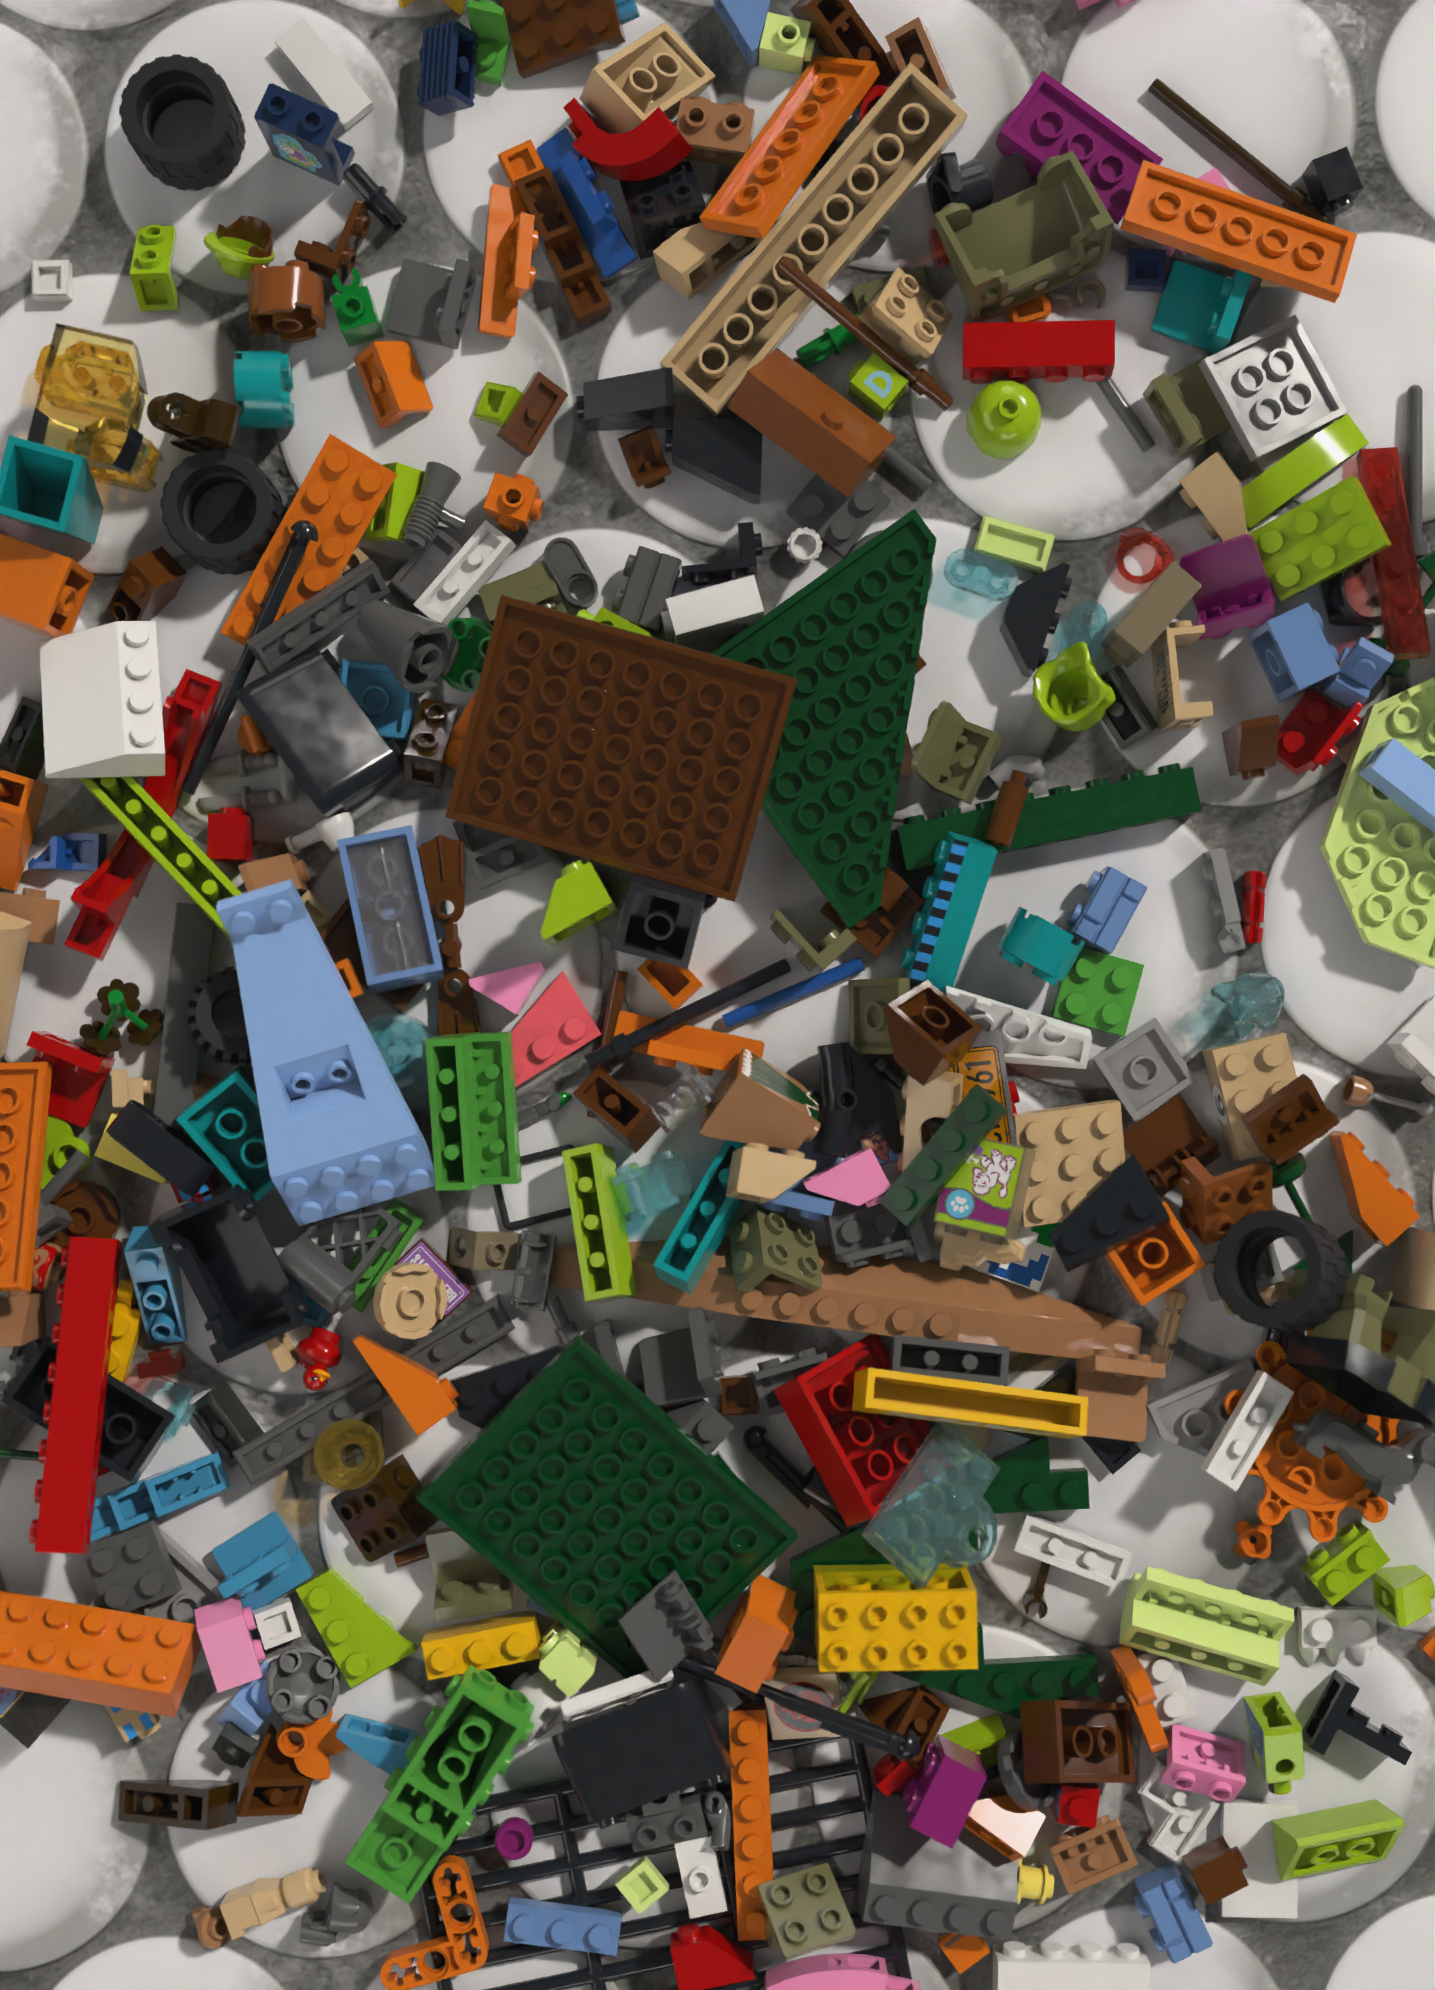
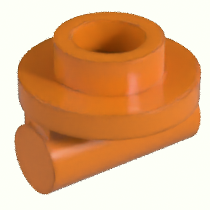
[237,714,272,754]

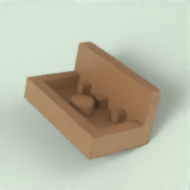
[1049,1815,1138,1895]

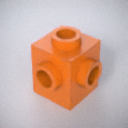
[483,472,544,532]

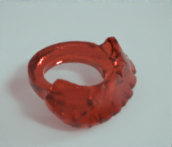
[1116,527,1175,584]

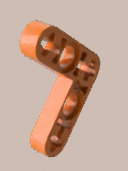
[1109,1645,1169,1754]
[380,1855,489,1990]

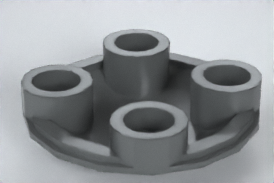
[266,1645,340,1724]

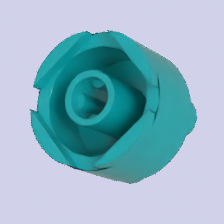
[234,351,295,429]
[997,907,1086,986]

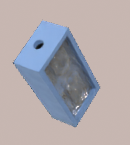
[337,825,445,995]

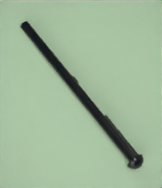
[180,520,319,795]
[743,1425,854,1533]
[629,1643,920,1760]

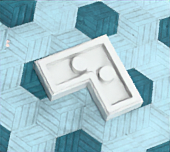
[1136,1757,1222,1866]

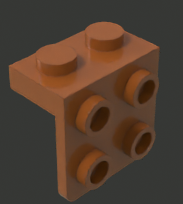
[1178,1157,1273,1245]

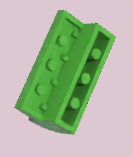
[425,1032,522,1191]

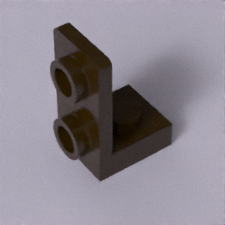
[404,699,458,789]

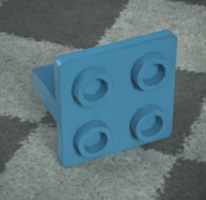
[212,1511,314,1612]

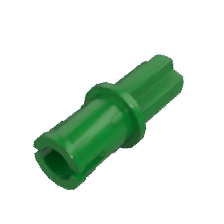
[796,313,865,369]

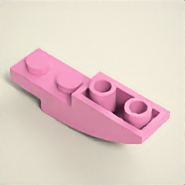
[765,1953,920,1990]

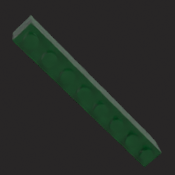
[894,763,1202,873]

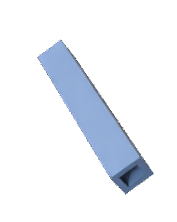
[1357,738,1435,834]

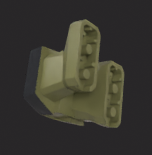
[1285,1269,1435,1425]

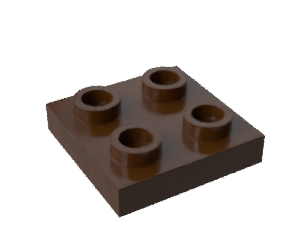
[819,867,925,959]

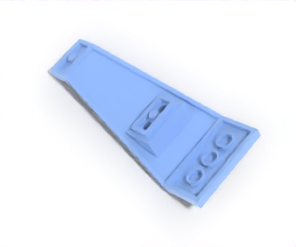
[216,879,435,1226]

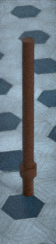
[775,256,954,411]

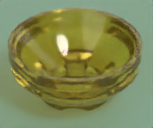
[313,1419,384,1490]

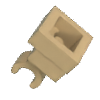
[111,1069,156,1108]

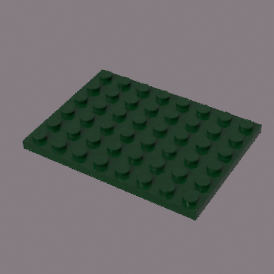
[416,1335,799,1679]

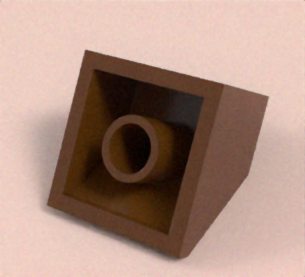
[884,980,983,1086]

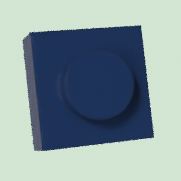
[1125,248,1166,292]

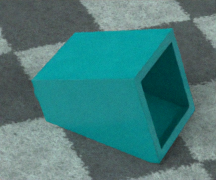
[0,435,104,544]

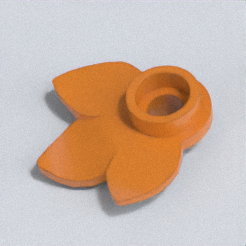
[276,1708,348,1780]

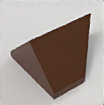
[855,1684,950,1770]
[235,1723,313,1817]

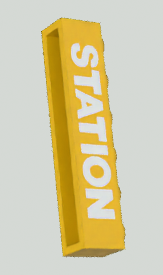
[852,1368,1088,1439]

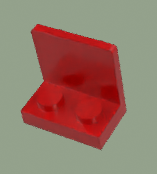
[1276,688,1364,775]
[27,1031,115,1128]

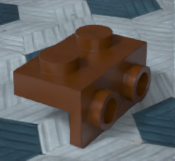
[1241,1074,1340,1165]

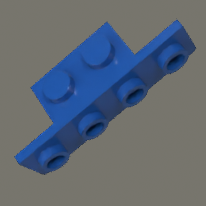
[537,128,638,278]

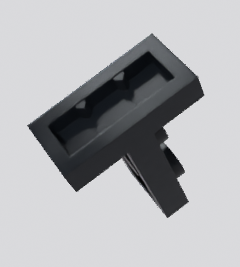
[1302,1670,1412,1765]

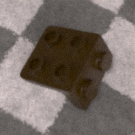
[331,1454,440,1562]

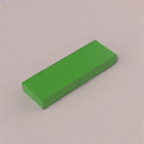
[347,1198,425,1313]

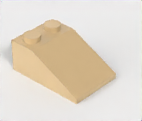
[579,22,716,134]

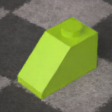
[1371,1565,1435,1627]

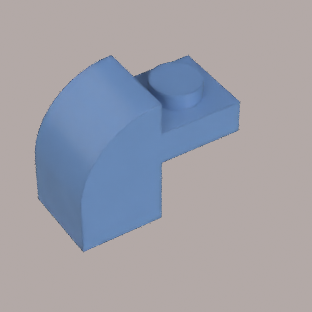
[1321,637,1394,706]

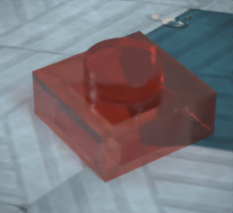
[136,1348,186,1379]

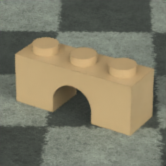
[897,1071,964,1173]

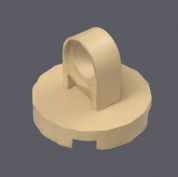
[373,1262,448,1340]

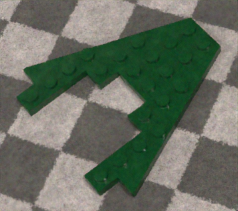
[790,1435,1099,1720]

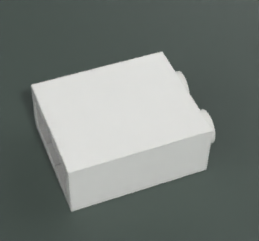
[661,575,764,647]

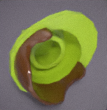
[203,216,275,280]

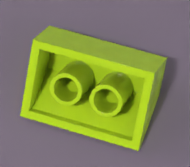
[540,860,618,946]

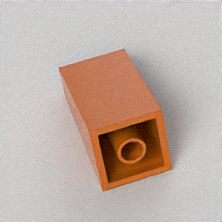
[0,533,95,638]

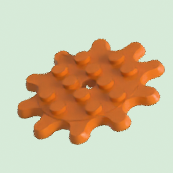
[1223,1329,1400,1543]

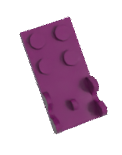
[996,70,1163,225]

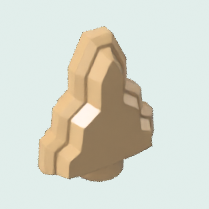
[934,1223,1027,1271]

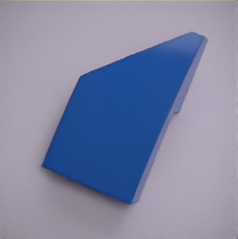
[28,833,107,871]

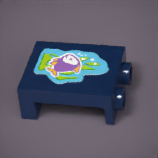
[254,83,355,186]

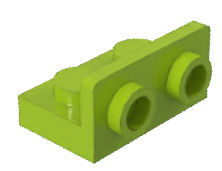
[1300,1521,1391,1607]

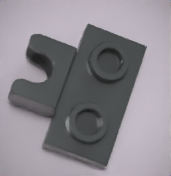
[626,1790,708,1853]

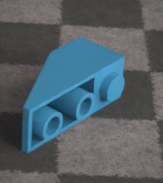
[124,1225,187,1345]

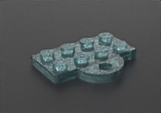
[862,1422,1000,1588]

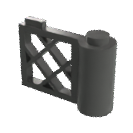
[278,1203,403,1314]

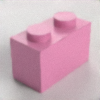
[194,1595,266,1693]

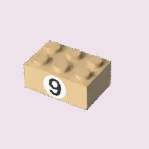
[1202,1032,1313,1161]

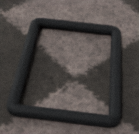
[493,1144,575,1230]

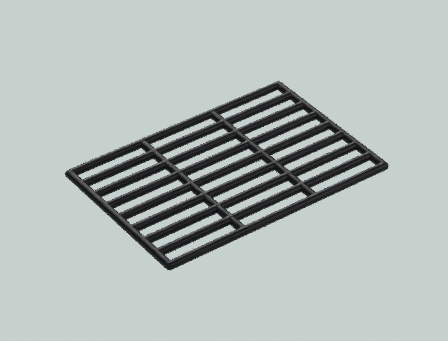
[418,1736,912,1990]

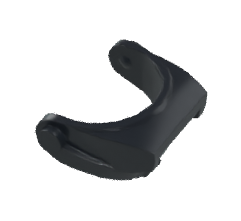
[1320,557,1384,628]

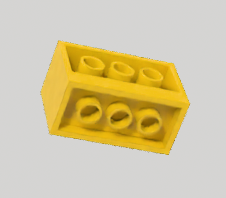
[813,1563,978,1672]

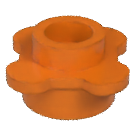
[1233,1520,1272,1559]

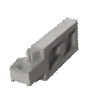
[1201,847,1246,953]

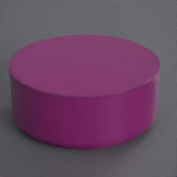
[495,1817,534,1860]

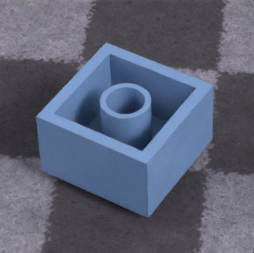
[1247,602,1341,702]

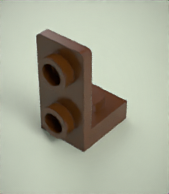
[294,199,371,283]

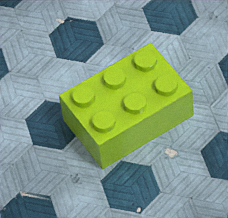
[1249,476,1392,602]

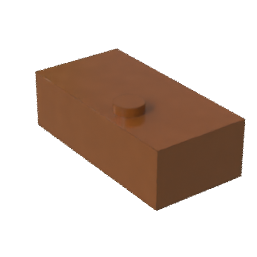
[727,348,897,497]

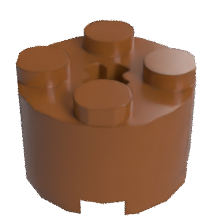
[247,260,326,342]

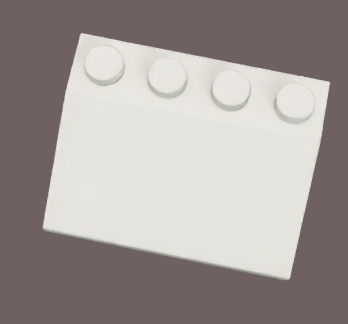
[39,621,165,779]

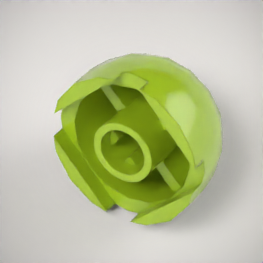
[967,380,1041,459]

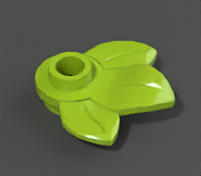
[41,1115,92,1189]

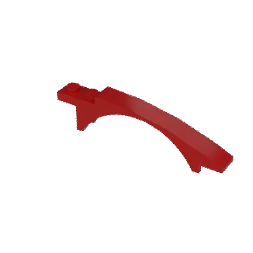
[64,669,222,962]

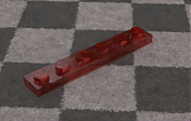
[1356,447,1431,660]

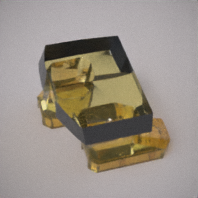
[27,323,163,493]

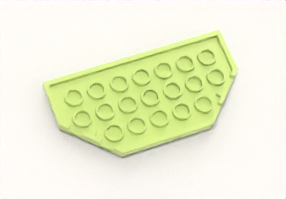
[1319,677,1435,969]

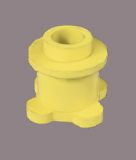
[1017,1858,1054,1905]

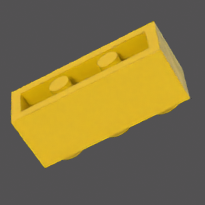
[421,1610,543,1680]

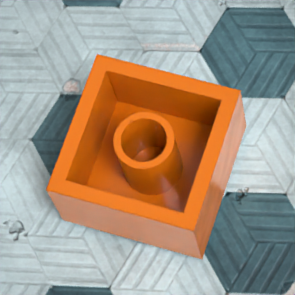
[1104,1199,1206,1306]
[715,1575,798,1694]

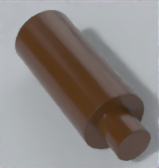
[984,770,1029,848]

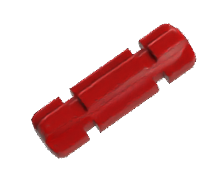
[1241,871,1266,944]

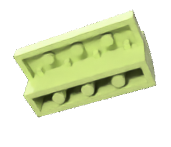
[1119,1566,1294,1686]

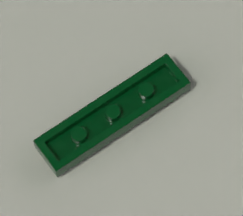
[879,1084,1008,1227]

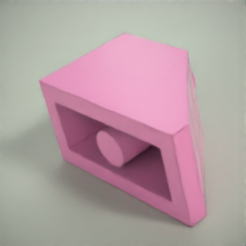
[802,1146,891,1208]

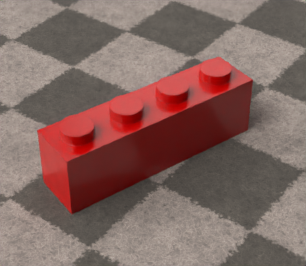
[962,320,1115,384]

